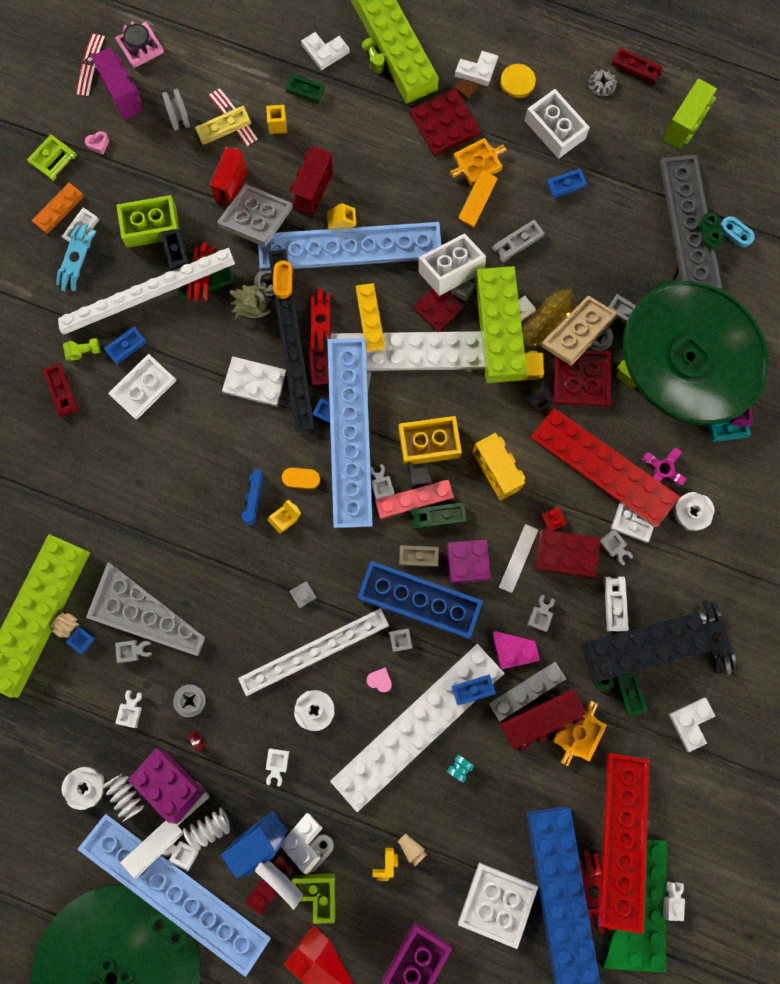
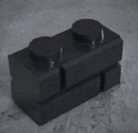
[161,229,190,271]

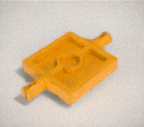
[450,138,506,186]
[552,701,607,766]

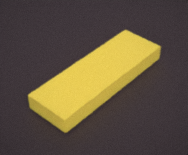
[195,105,251,145]

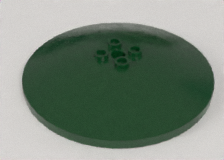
[623,281,769,426]
[31,884,201,984]

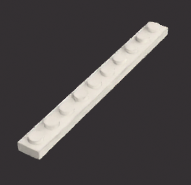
[58,248,235,335]

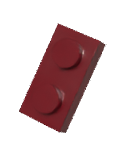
[309,348,329,387]

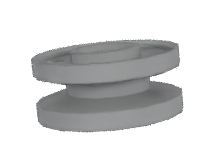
[162,88,190,131]

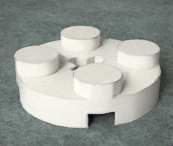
[674,492,715,531]
[294,690,334,731]
[62,767,105,810]

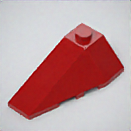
[284,925,354,984]

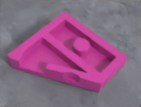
[492,631,540,669]

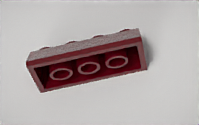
[500,689,587,752]

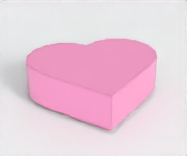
[85,131,109,154]
[367,667,392,692]

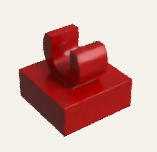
[540,507,567,531]

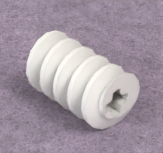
[102,774,144,822]
[183,808,230,851]

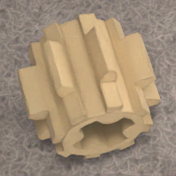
[51,612,79,638]

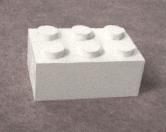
[525,89,590,159]
[419,234,486,296]

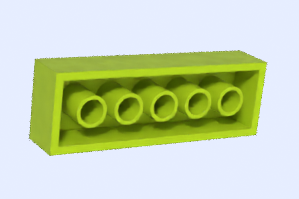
[475,266,527,383]

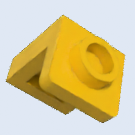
[268,500,301,534]
[373,848,398,881]

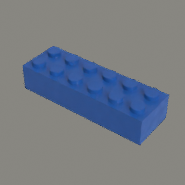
[357,561,483,640]
[221,810,287,879]

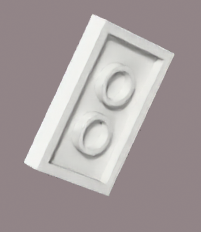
[108,354,177,420]
[222,356,287,407]

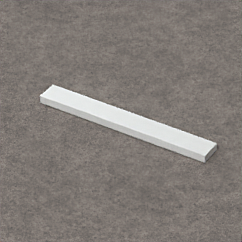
[238,608,389,696]

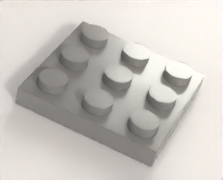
[217,184,293,247]

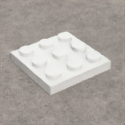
[458,862,538,949]

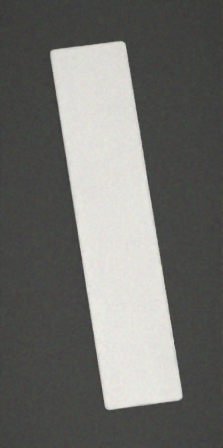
[499,524,538,593]

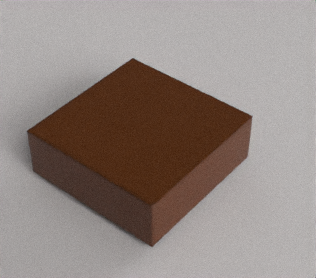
[454,78,478,100]

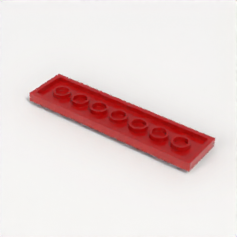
[531,408,680,528]
[598,753,649,934]

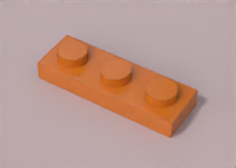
[32,183,84,234]

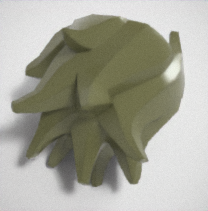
[230,285,271,319]

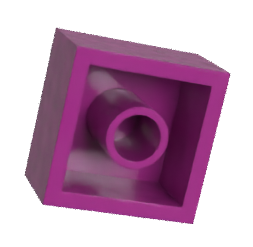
[446,540,491,584]

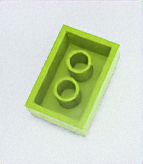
[662,78,717,149]
[116,195,180,248]

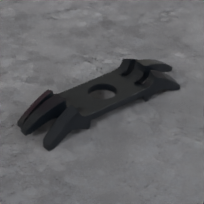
[694,600,737,675]

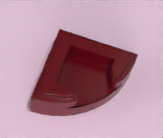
[189,731,206,752]

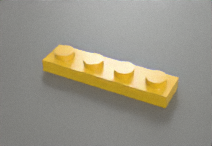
[356,283,385,352]

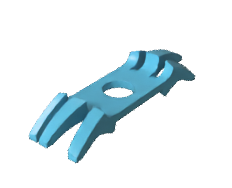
[56,223,97,291]

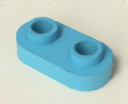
[720,217,755,248]

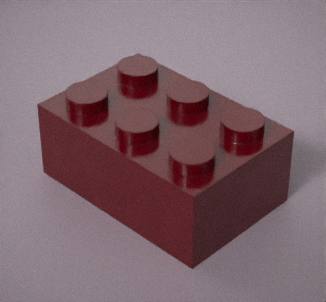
[289,145,334,217]
[534,529,600,579]

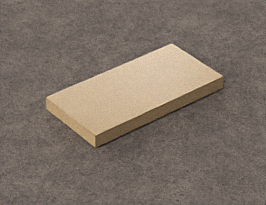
[542,296,618,366]

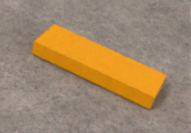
[457,170,498,228]

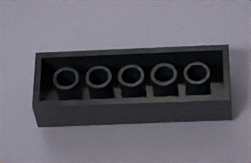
[581,612,712,683]

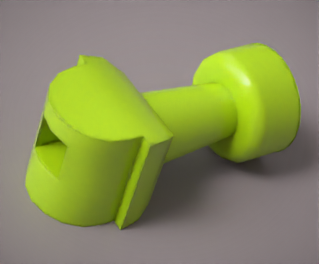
[362,38,385,74]
[63,338,101,361]

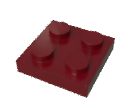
[413,288,465,332]

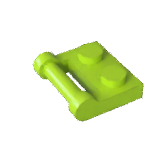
[27,134,77,182]

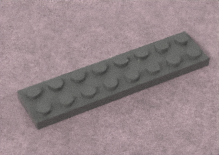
[660,155,722,289]

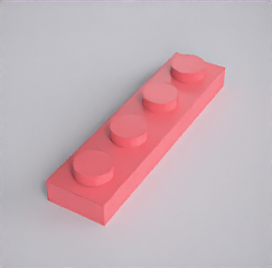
[375,480,454,519]

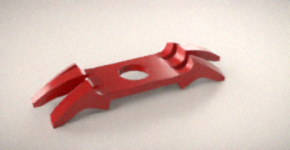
[187,242,216,302]
[311,288,331,352]
[578,850,612,934]

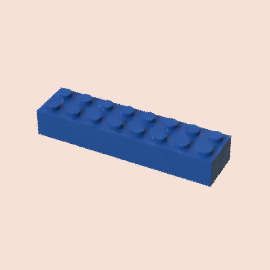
[526,806,600,984]

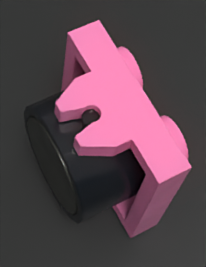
[115,21,164,69]

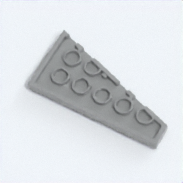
[86,562,205,656]

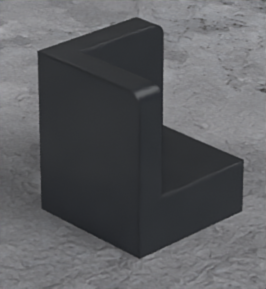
[527,378,554,412]
[408,462,431,488]

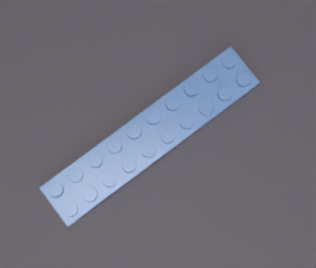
[258,222,441,271]
[328,338,372,528]
[78,814,271,977]

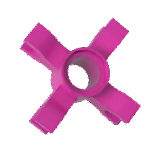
[641,448,686,486]

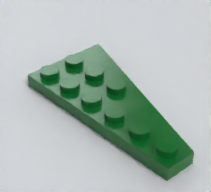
[601,839,667,973]

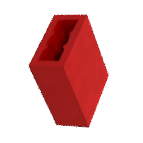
[210,147,248,207]

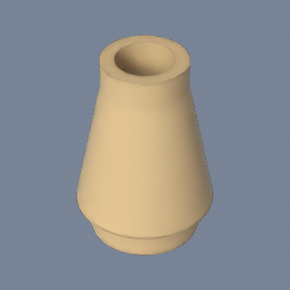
[398,833,427,866]

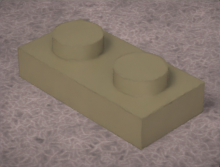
[399,545,439,567]

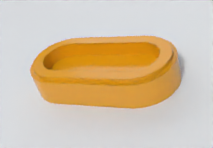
[273,261,293,299]
[282,468,320,489]

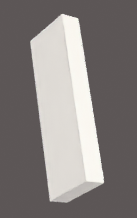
[120,821,184,880]

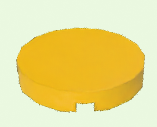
[500,64,536,99]

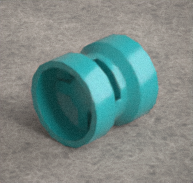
[447,754,474,783]

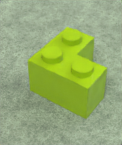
[292,874,335,924]

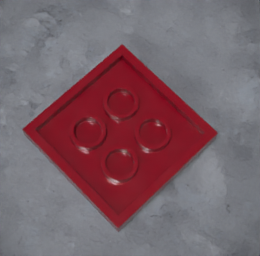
[409,88,481,156]
[553,350,611,407]

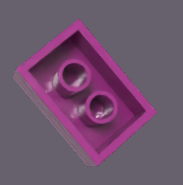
[91,47,142,120]
[128,748,206,824]
[383,920,452,984]

